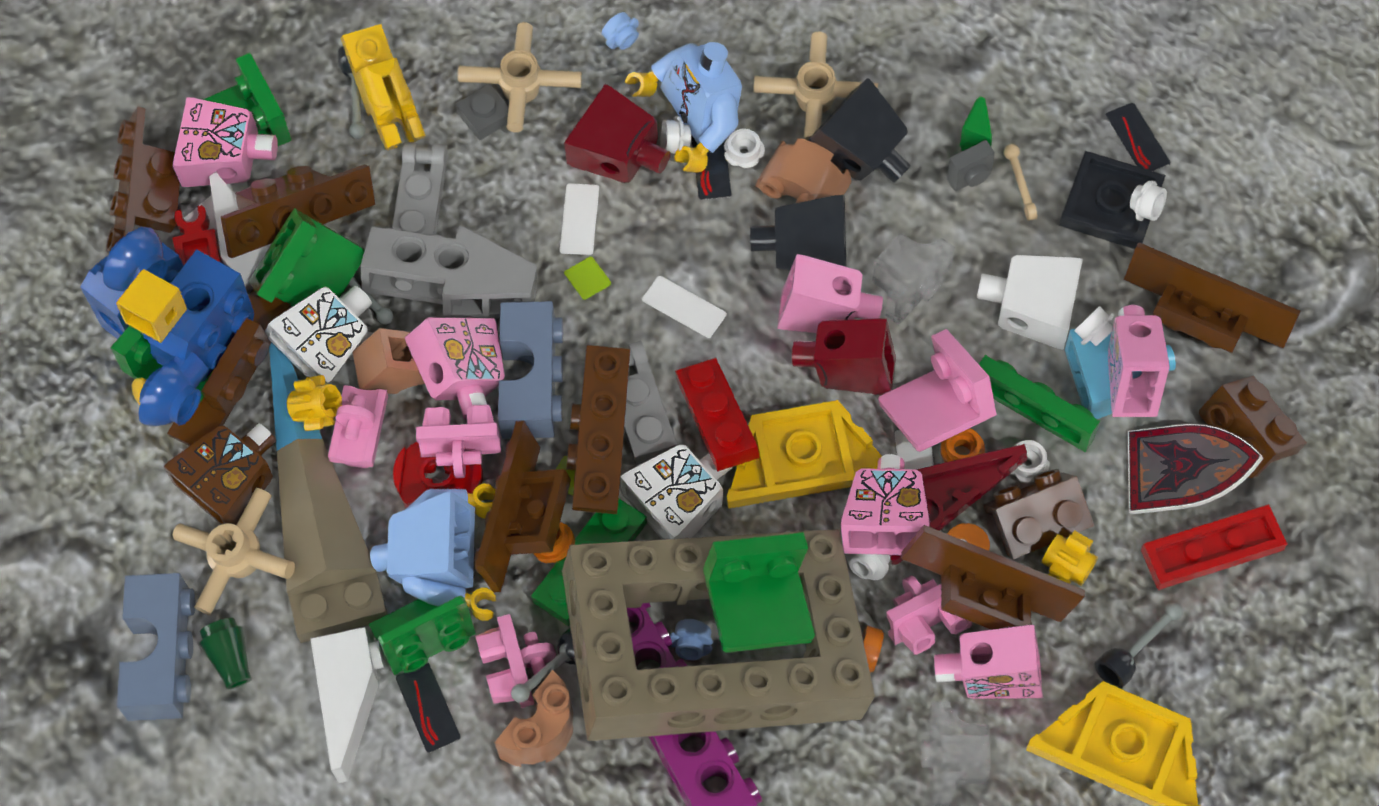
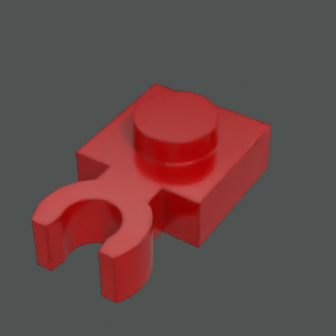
[172,205,222,265]

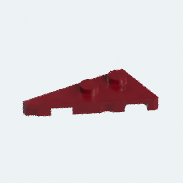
[890,444,1028,565]

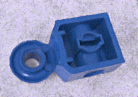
[80,227,184,339]
[138,249,255,426]

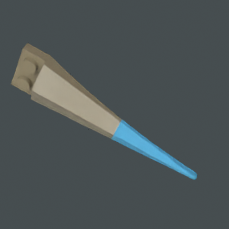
[269,343,388,644]

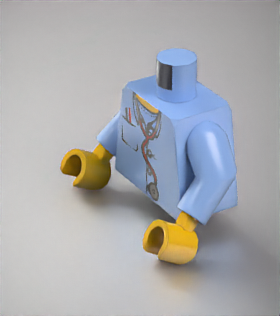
[625,42,742,173]
[370,483,496,621]

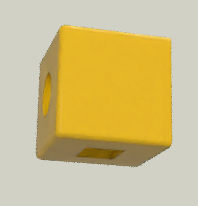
[116,269,187,343]

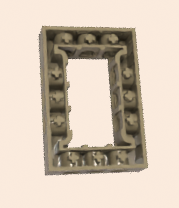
[562,529,875,741]

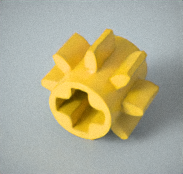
[287,375,342,431]
[1041,530,1098,586]

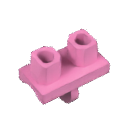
[328,385,388,468]
[416,405,501,478]
[886,575,972,655]
[475,614,556,708]

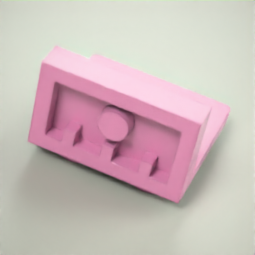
[878,329,997,452]

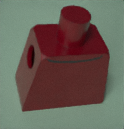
[564,84,671,183]
[792,318,896,395]

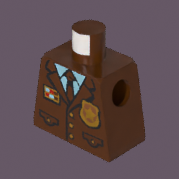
[163,423,276,525]

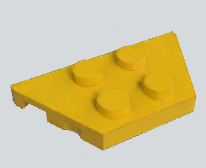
[727,400,882,509]
[1026,681,1201,806]

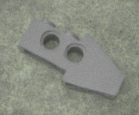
[360,226,537,319]

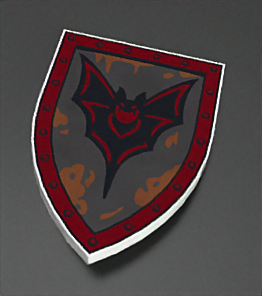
[1128,424,1263,515]

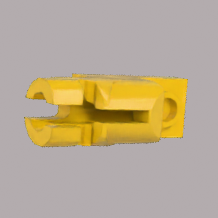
[340,24,426,150]

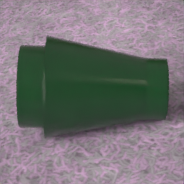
[199,617,252,690]

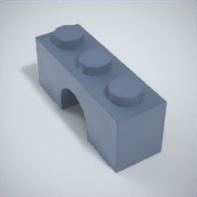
[498,301,563,439]
[117,573,195,721]

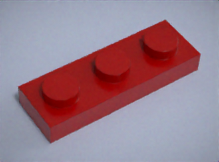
[675,358,760,472]
[1141,504,1287,590]

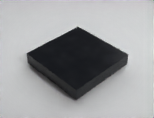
[1059,150,1166,249]

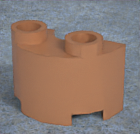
[755,138,852,203]
[495,670,574,767]

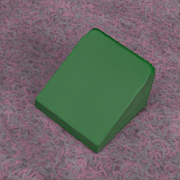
[959,96,992,151]

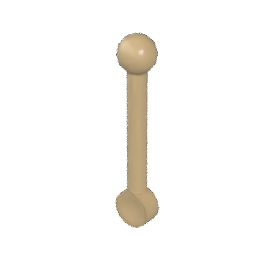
[1004,144,1037,221]

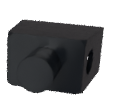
[808,78,911,183]
[750,195,847,270]

